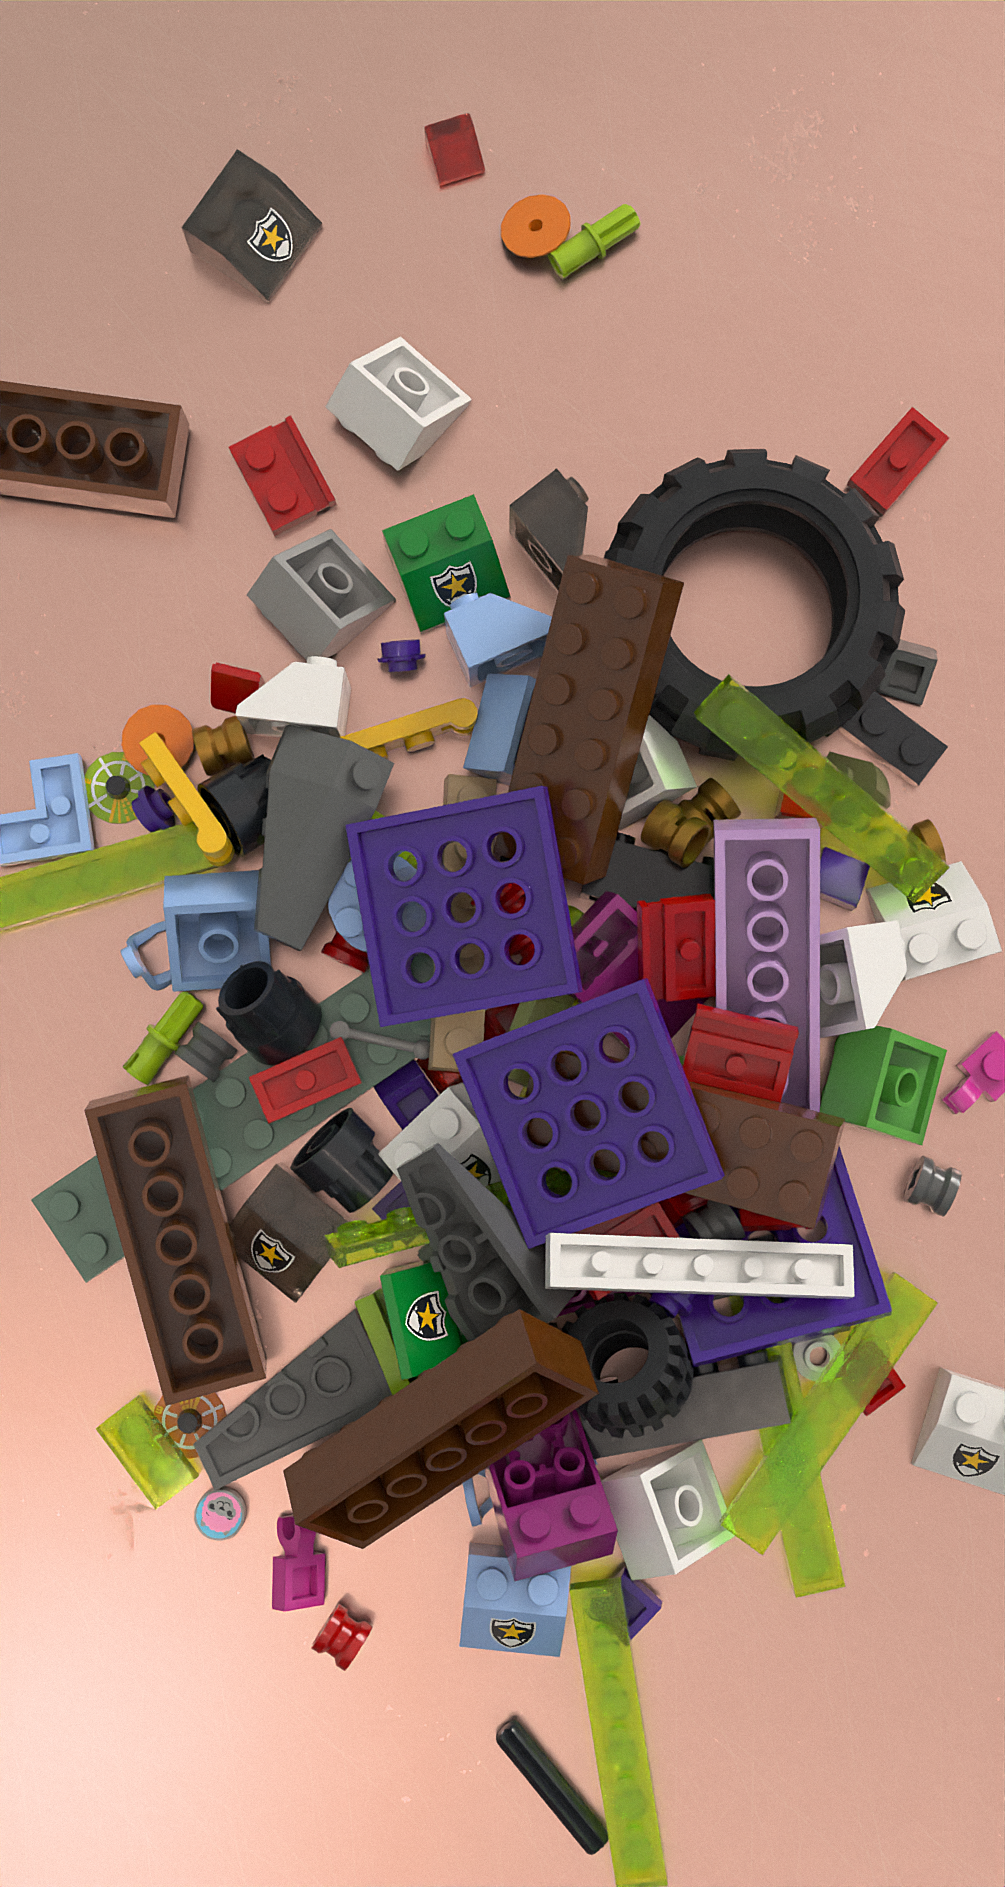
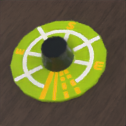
[84,752,155,824]

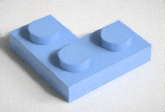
[0,753,95,867]

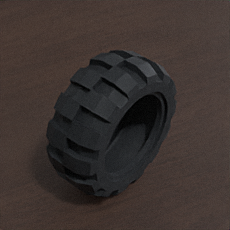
[604,449,905,761]

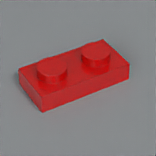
[847,407,949,515]
[249,1037,362,1124]

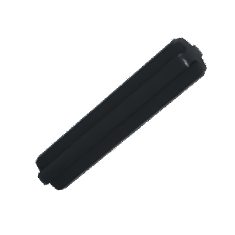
[496,1720,609,1855]

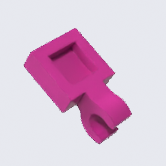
[942,1031,1005,1114]
[272,1515,325,1612]

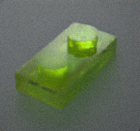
[95,1395,199,1510]

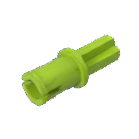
[548,204,641,279]
[123,991,203,1085]

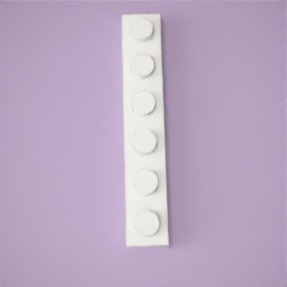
[545,1233,854,1299]

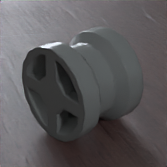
[174,1021,238,1082]
[904,1156,962,1217]
[682,1200,745,1240]

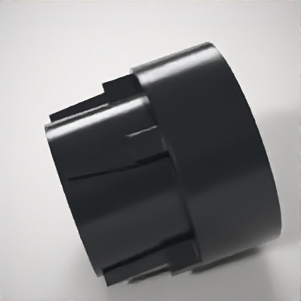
[197,754,271,857]
[216,961,322,1065]
[290,1108,393,1213]

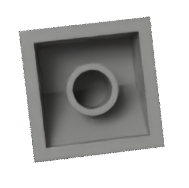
[247,529,396,660]

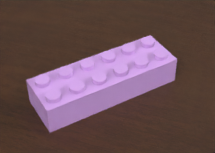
[713,818,820,1112]

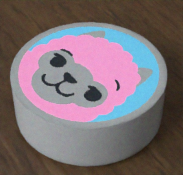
[194,1487,246,1541]

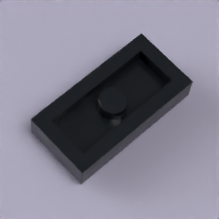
[837,691,948,788]

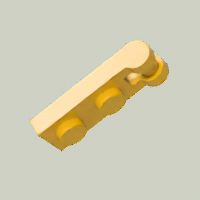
[340,698,478,759]
[139,732,234,866]

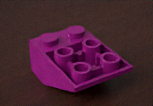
[570,890,709,1050]
[484,1410,618,1582]

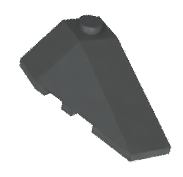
[254,725,395,951]
[397,1143,577,1342]

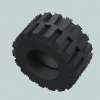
[561,1293,694,1438]

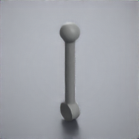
[330,1021,430,1059]

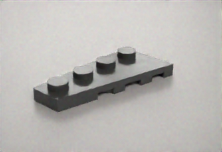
[193,1308,392,1490]

